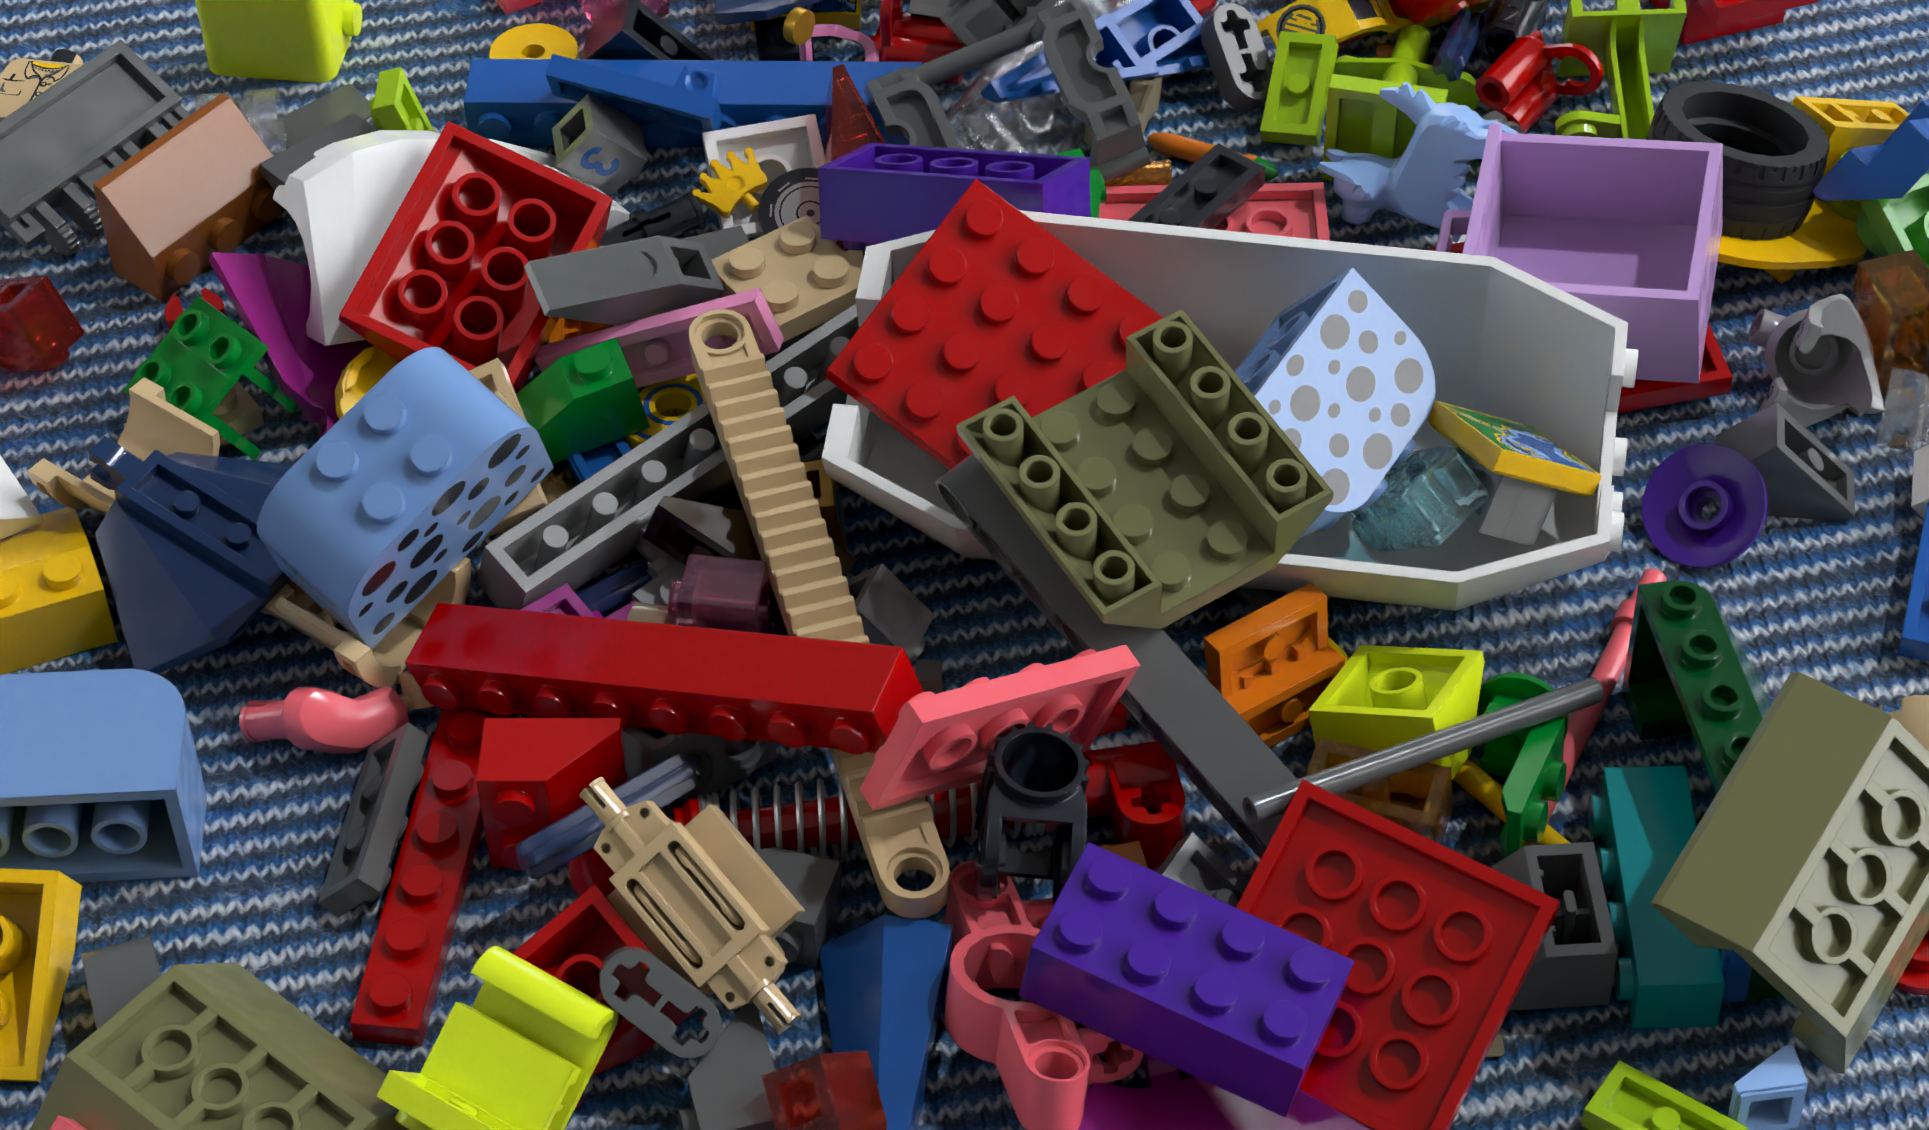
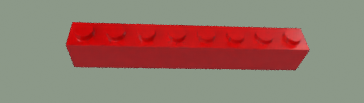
[405,602,924,755]

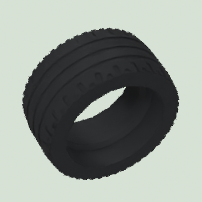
[1646,81,1830,240]

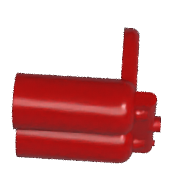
[869,0,964,84]
[1475,30,1604,134]

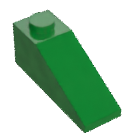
[516,337,650,464]

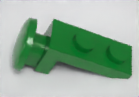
[1476,672,1569,859]

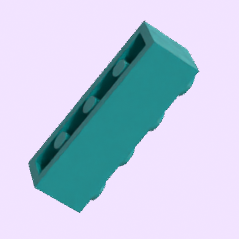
[1588,766,1725,1029]

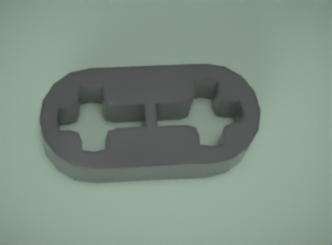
[1200,3,1273,111]
[598,946,722,1058]

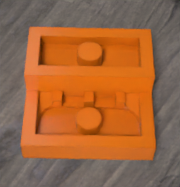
[1203,582,1345,748]

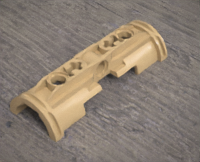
[28,377,471,687]

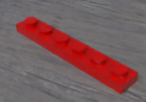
[350,707,508,1046]

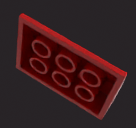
[339,121,613,394]

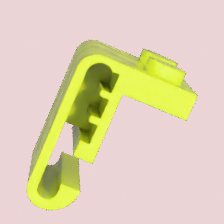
[195,0,362,83]
[376,946,618,1130]

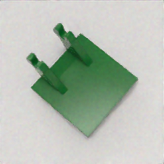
[123,295,299,461]

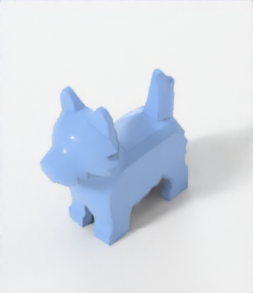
[1318,82,1518,243]

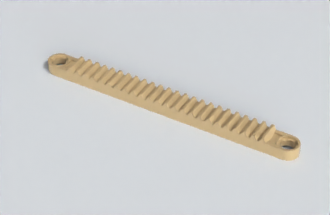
[689,309,950,919]

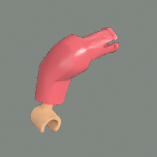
[239,670,434,754]

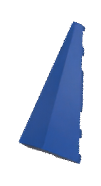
[980,0,1230,103]
[1812,100,1929,201]
[820,915,954,1130]

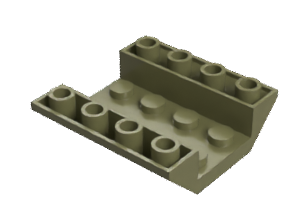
[957,309,1334,629]
[1650,672,1929,1074]
[30,962,409,1130]

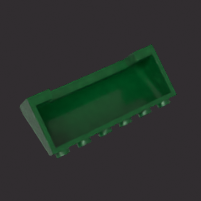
[1621,580,1783,1003]

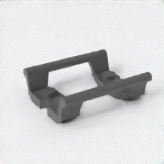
[864,0,1151,183]

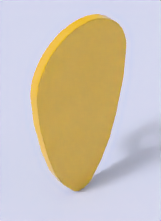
[1717,199,1867,283]

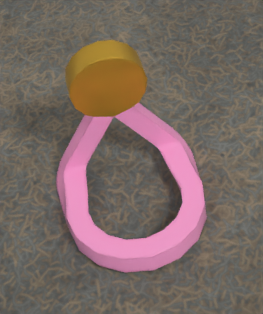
[783,7,879,62]

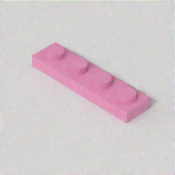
[535,288,784,388]

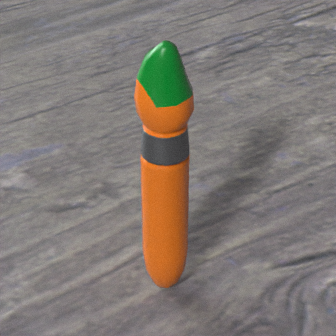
[1147,132,1279,180]

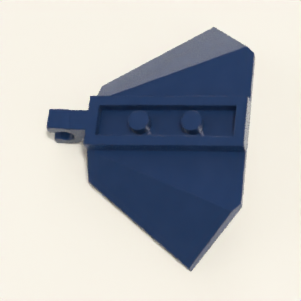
[89,436,293,674]

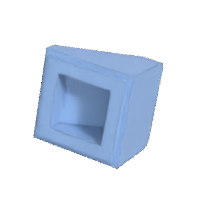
[1728,1044,1808,1130]

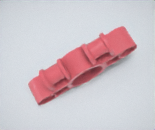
[943,860,1144,1130]

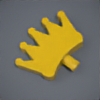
[692,147,767,218]

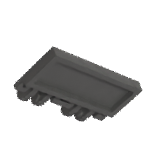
[0,39,191,256]

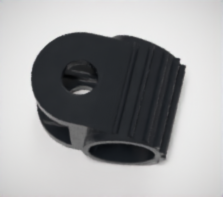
[974,722,1090,904]

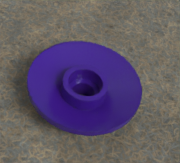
[1642,443,1768,569]

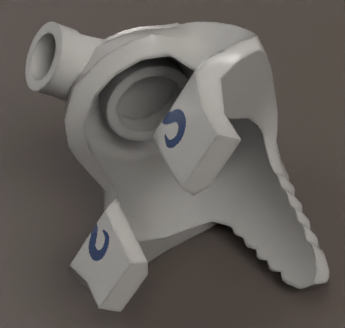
[1748,294,1884,427]

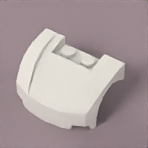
[273,130,441,346]

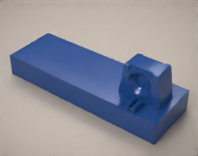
[545,54,723,136]

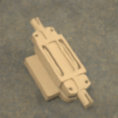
[579,777,806,1034]

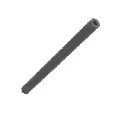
[1243,677,1604,824]

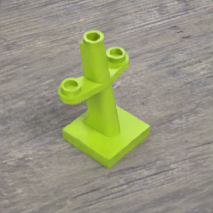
[1555,0,1687,140]
[1322,24,1480,181]

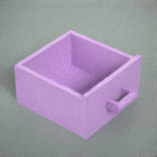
[1436,123,1723,383]

